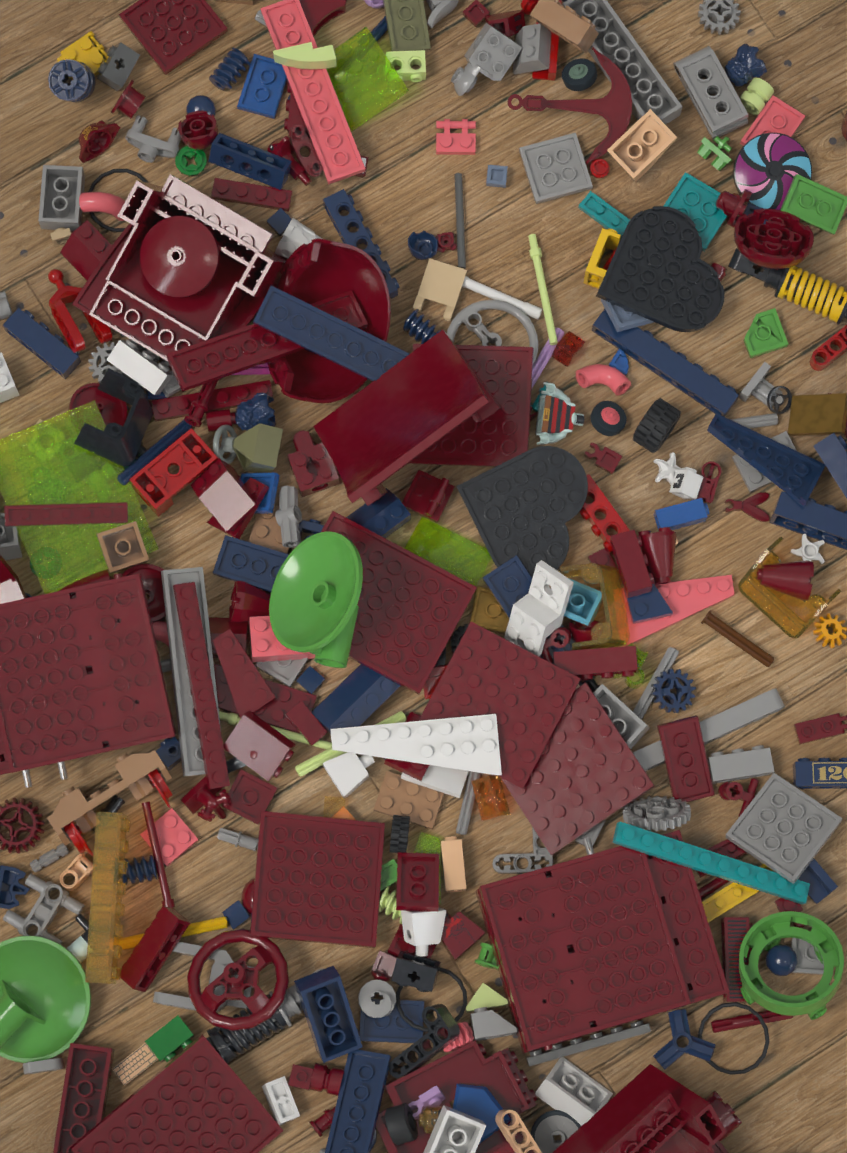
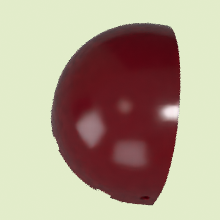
[267,238,391,404]

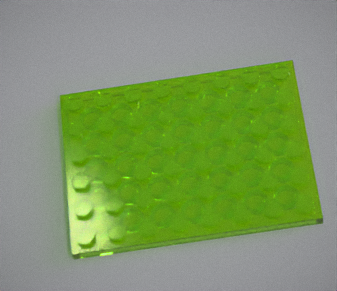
[0,400,159,594]

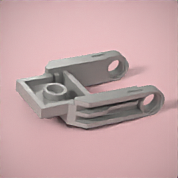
[153,942,254,1013]

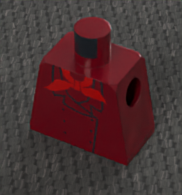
[441,908,485,961]

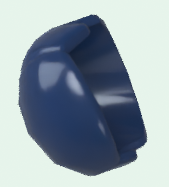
[186,95,216,116]
[408,230,438,260]
[766,944,798,976]

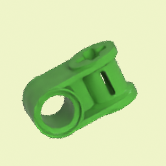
[474,942,498,970]

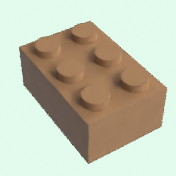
[530,0,599,53]

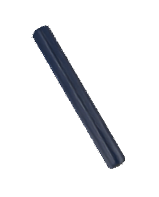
[117,419,192,485]

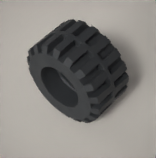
[633,398,681,453]

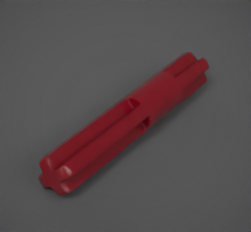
[711,1010,793,1033]

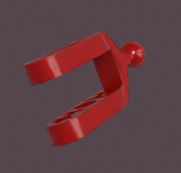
[48,269,112,353]

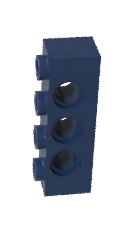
[208,133,292,190]

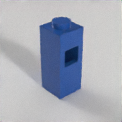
[654,498,709,532]

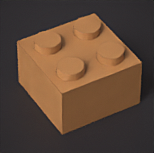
[97,521,149,574]

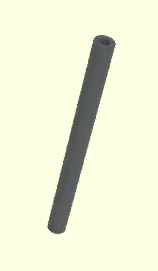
[454,173,466,269]

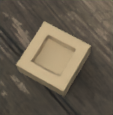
[50,228,71,247]

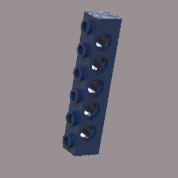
[323,189,400,300]

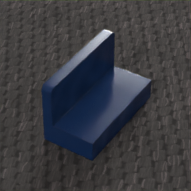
[798,859,838,904]

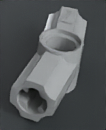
[275,485,302,548]

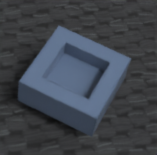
[486,165,508,188]

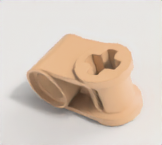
[60,852,98,891]

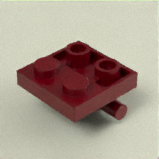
[402,470,455,523]

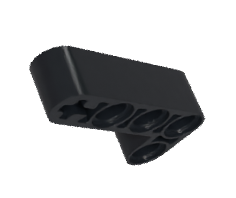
[389,1004,460,1078]

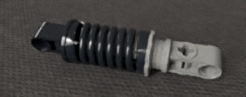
[206,969,323,1064]

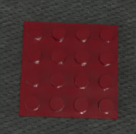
[119,0,228,75]

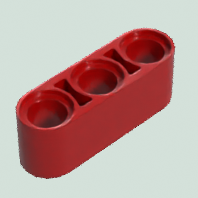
[809,325,847,371]

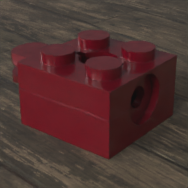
[287,430,340,497]

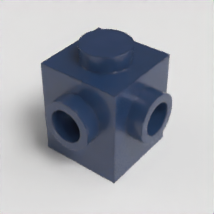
[156,737,182,770]

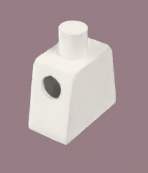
[323,752,375,799]
[401,907,446,956]

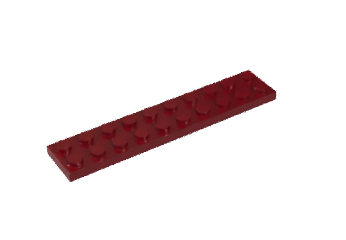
[167,290,368,392]

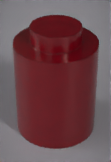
[206,409,236,432]

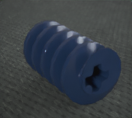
[209,48,250,91]
[403,309,441,344]
[112,855,157,887]

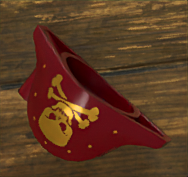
[79,120,120,163]

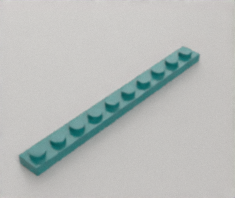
[612,822,810,905]

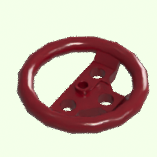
[187,929,289,1031]

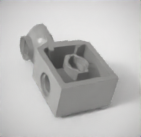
[451,23,522,96]

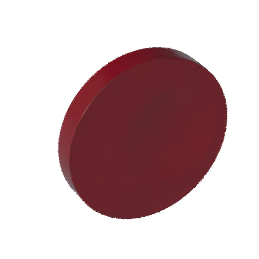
[68,383,127,432]

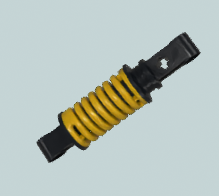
[728,248,847,325]

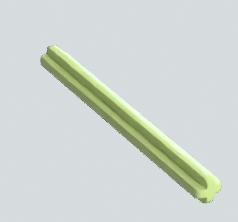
[295,711,407,776]

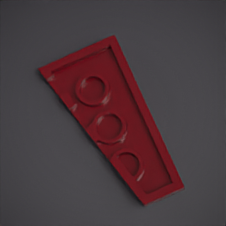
[213,629,275,719]

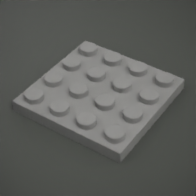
[725,773,842,884]

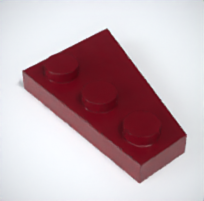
[206,478,269,539]

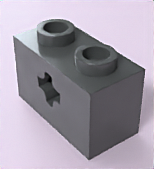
[97,42,140,91]

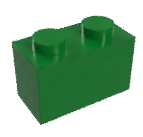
[145,1015,195,1063]

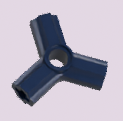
[653,1009,716,1070]

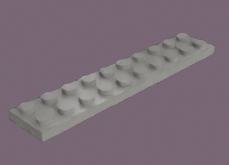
[161,567,221,777]

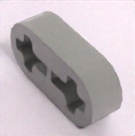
[23,1058,64,1075]

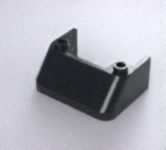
[74,368,153,466]

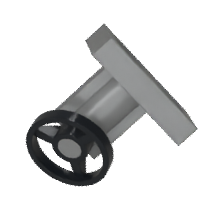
[739,362,792,414]

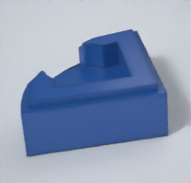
[609,348,629,376]

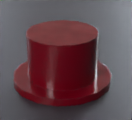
[111,80,146,119]

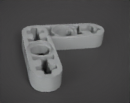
[492,827,553,874]

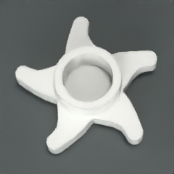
[654,453,685,485]
[790,534,825,564]

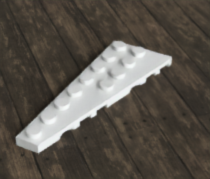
[331,714,502,776]

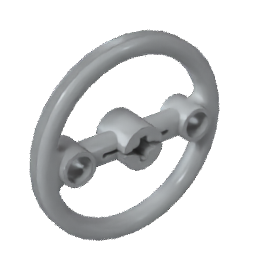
[447,300,538,364]

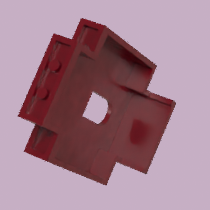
[376,1040,538,1153]

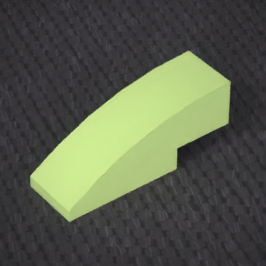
[273,42,337,69]

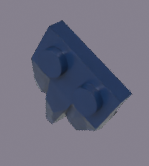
[0,865,30,909]

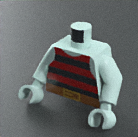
[536,382,585,445]

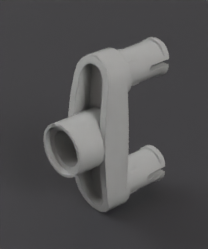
[125,115,181,163]

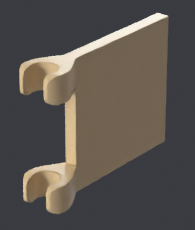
[413,258,467,321]

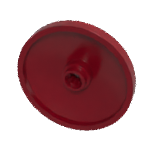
[140,216,220,297]

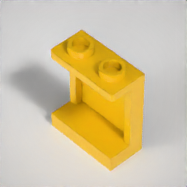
[583,228,621,289]

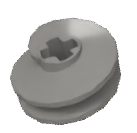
[358,980,396,1018]

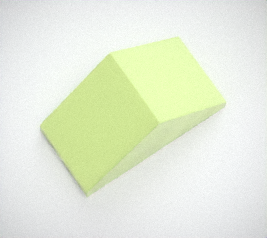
[466,983,508,1013]

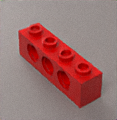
[579,474,630,555]

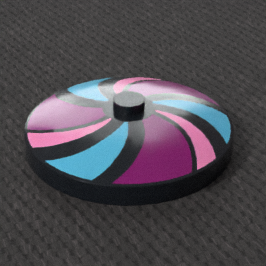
[733,133,812,210]

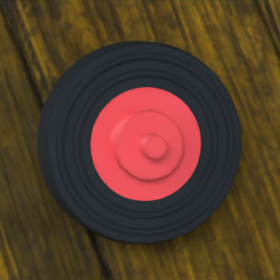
[590,401,627,436]

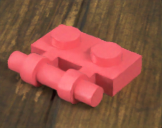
[436,119,476,155]

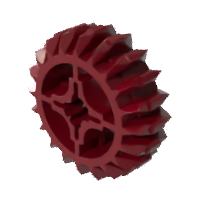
[0,798,45,854]

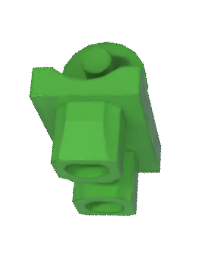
[697,136,733,171]

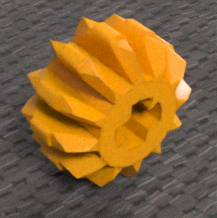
[813,613,847,648]

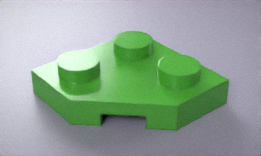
[743,308,789,358]

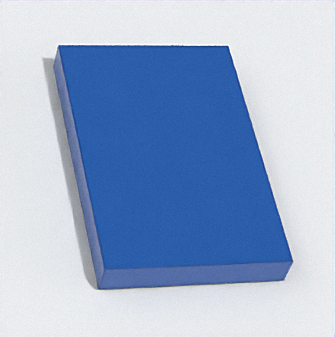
[237,54,287,119]

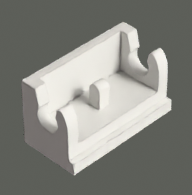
[262,1076,300,1125]

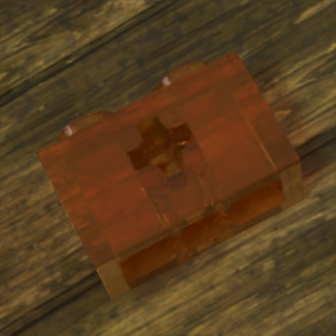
[471,775,510,821]

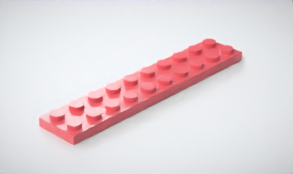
[260,0,365,184]

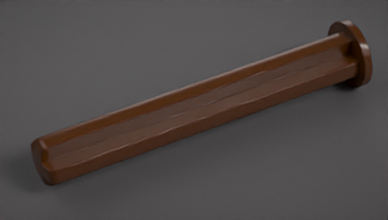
[701,610,774,667]

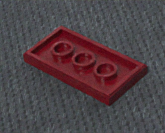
[657,715,715,802]

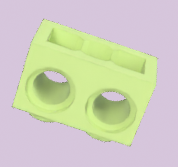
[386,50,426,83]

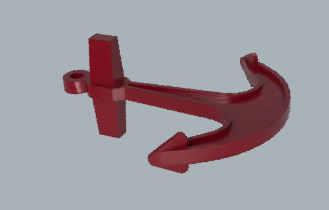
[507,47,632,165]

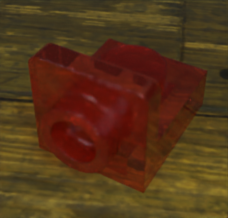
[552,331,585,367]

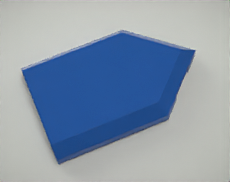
[453,1084,511,1144]

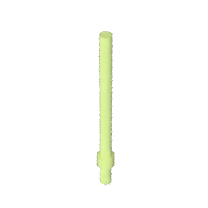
[528,234,558,345]
[219,711,332,750]

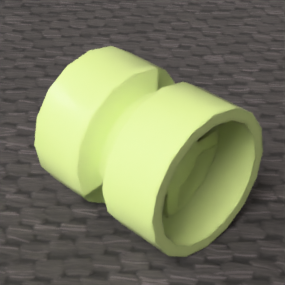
[740,78,774,115]

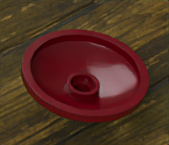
[122,564,166,623]

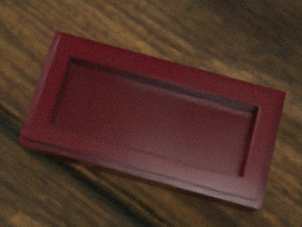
[285,701,327,746]

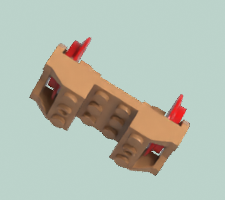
[47,750,173,857]

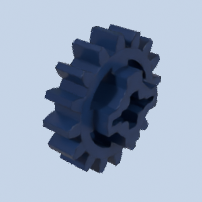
[651,669,696,713]

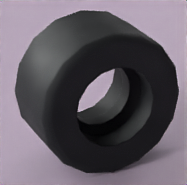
[385,1103,418,1145]

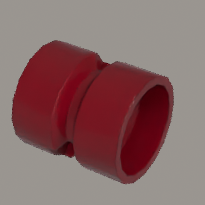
[310,1063,344,1096]

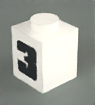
[669,467,703,500]

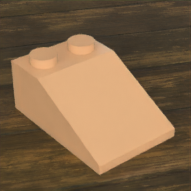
[607,109,677,182]

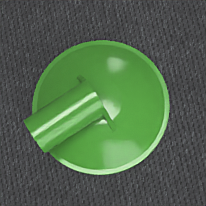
[269,532,363,668]
[0,935,91,1063]

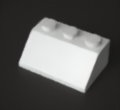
[535,1057,613,1126]

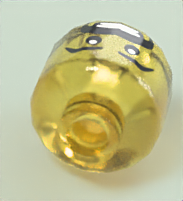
[419,1106,443,1134]

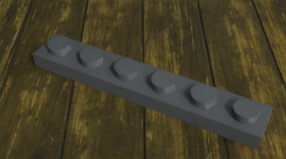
[526,1020,651,1067]

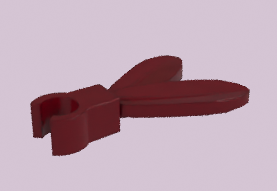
[724,492,770,522]

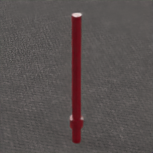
[142,801,175,909]

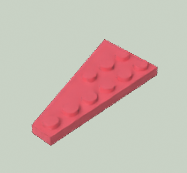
[611,575,735,647]

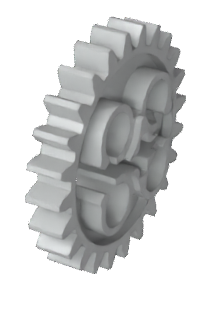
[623,796,691,831]

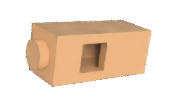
[441,836,466,893]

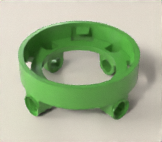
[739,911,844,1020]

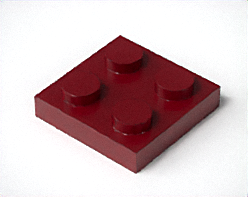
[222,770,278,826]

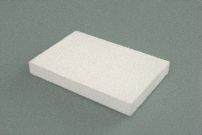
[401,765,469,798]

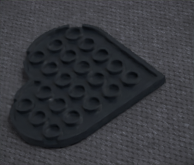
[596,206,725,332]
[456,446,588,578]

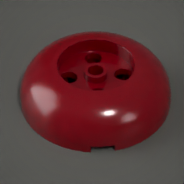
[734,209,814,269]

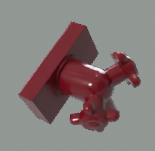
[180,776,231,822]

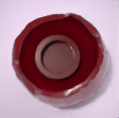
[569,620,604,647]

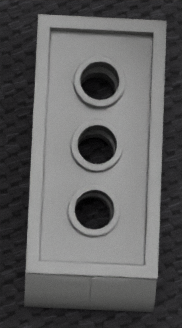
[673,46,748,140]

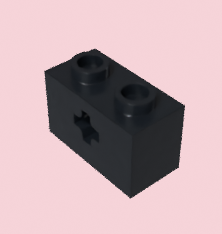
[391,951,441,992]

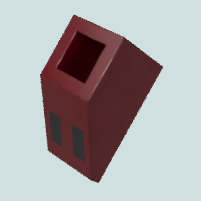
[485,9,525,37]

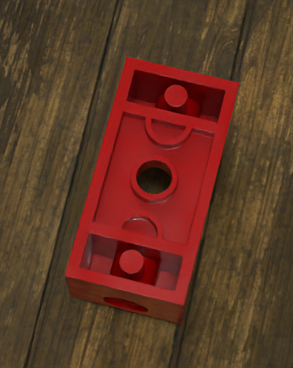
[129,428,218,517]

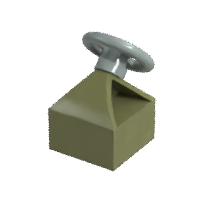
[213,423,283,473]

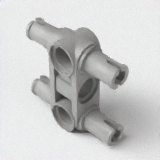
[3,874,85,945]

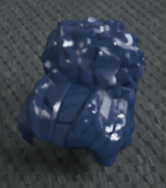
[725,43,767,86]
[235,393,276,431]

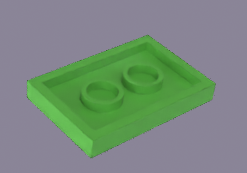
[780,174,847,235]

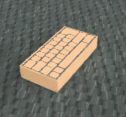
[112,1043,158,1086]

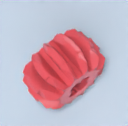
[443,1022,474,1052]

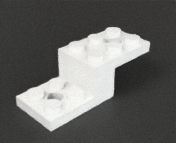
[504,560,574,657]

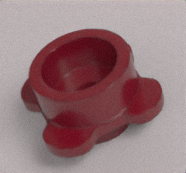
[435,232,457,253]

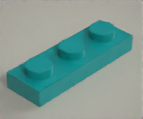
[578,191,630,239]

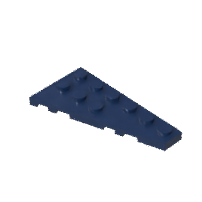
[707,413,826,507]

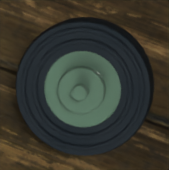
[562,58,597,91]

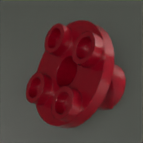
[716,189,752,228]

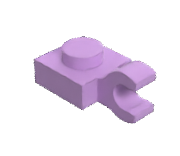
[408,1085,446,1119]

